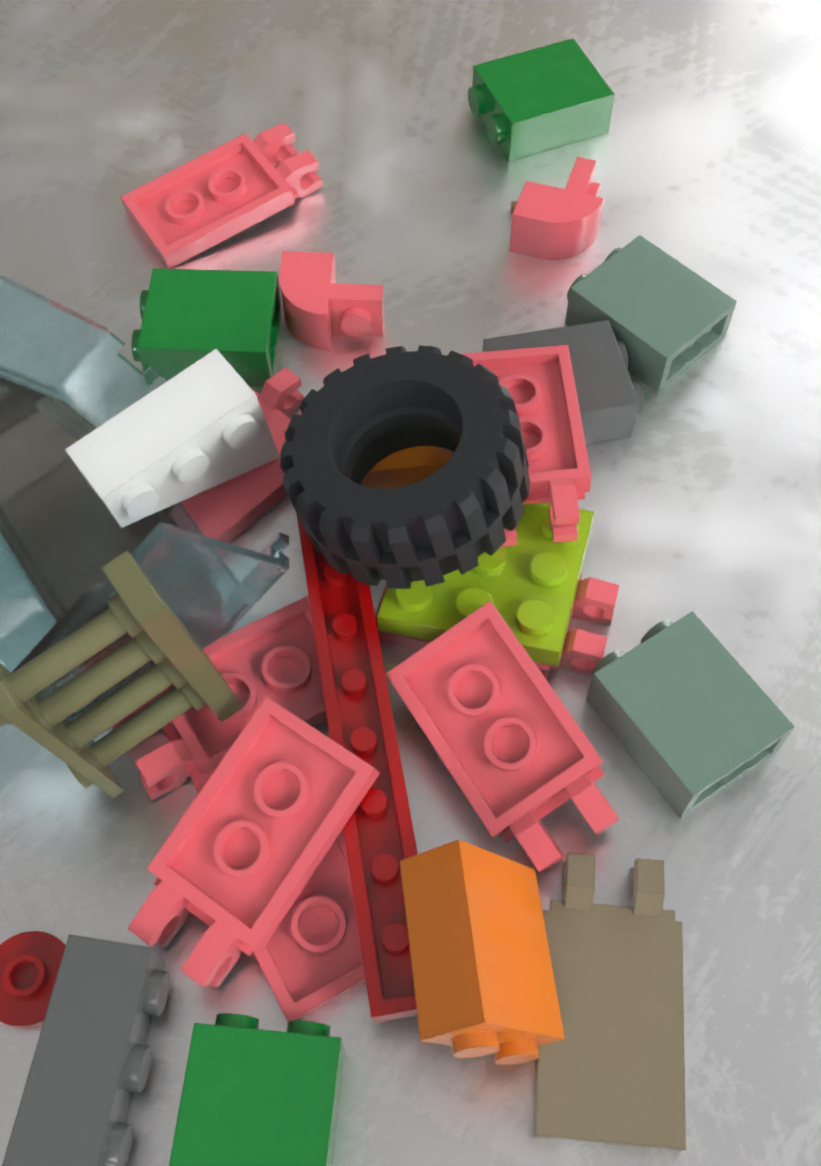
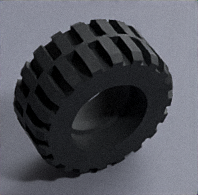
[280,345,530,589]

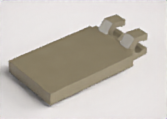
[533,852,686,1152]

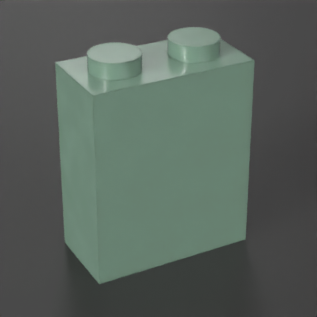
[565,235,737,393]
[586,611,795,818]

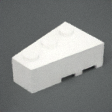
[65,349,280,528]

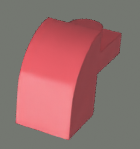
[509,157,604,260]
[279,251,384,351]

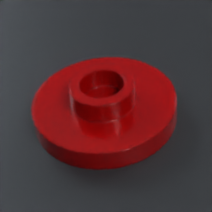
[0,931,66,1029]

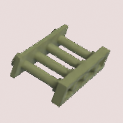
[0,550,244,798]

